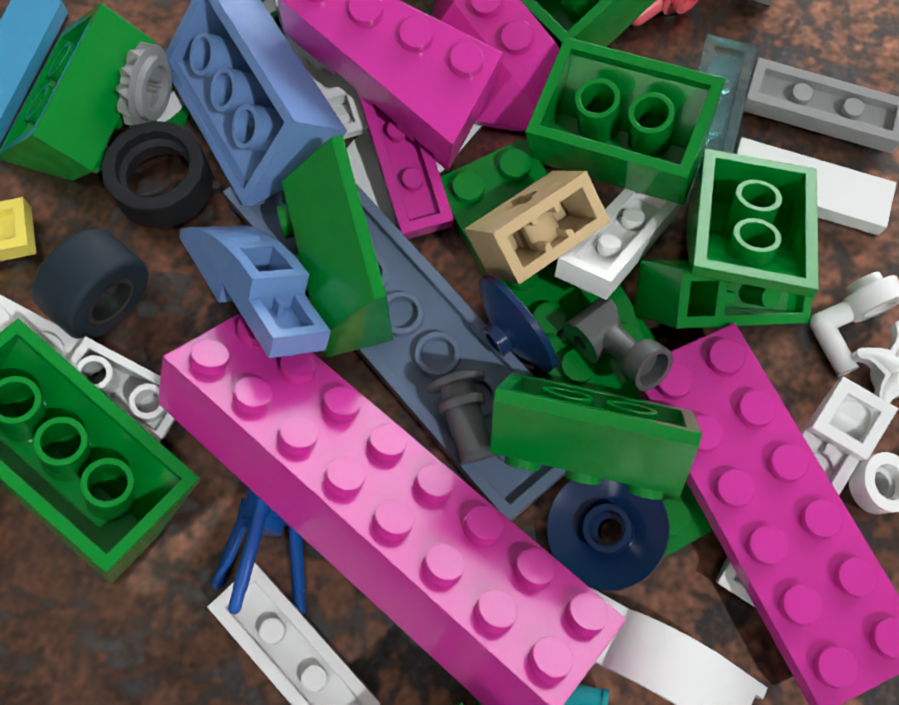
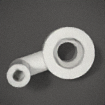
[810,272,899,377]
[848,452,899,515]

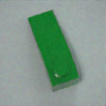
[635,259,813,329]

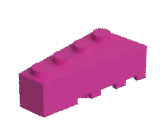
[278,0,503,171]

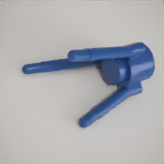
[211,488,306,615]

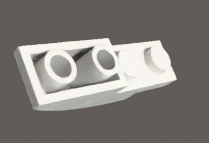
[0,295,175,443]

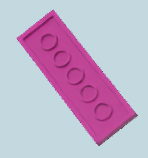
[634,323,899,705]

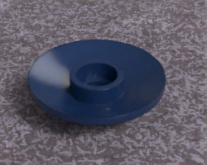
[478,275,558,372]
[547,479,670,591]

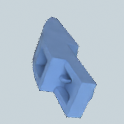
[179,225,331,358]

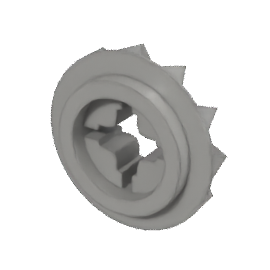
[116,42,172,126]

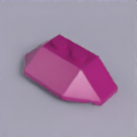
[431,0,560,132]

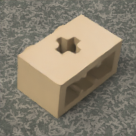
[464,171,610,284]

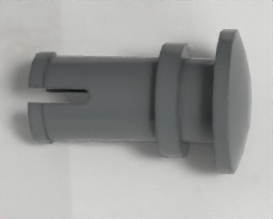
[427,370,496,466]

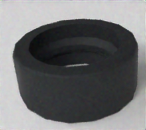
[101,121,213,229]

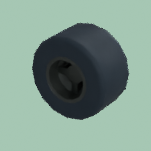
[31,229,149,339]

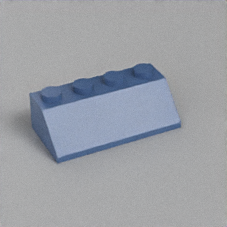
[166,0,347,206]

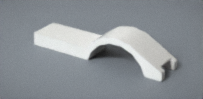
[591,588,767,705]

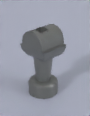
[564,297,673,391]

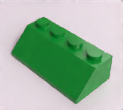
[0,318,200,584]

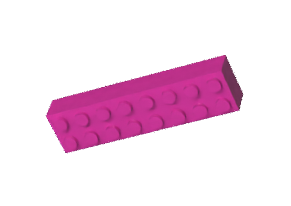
[158,313,627,705]

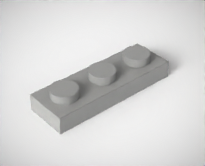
[741,57,899,154]

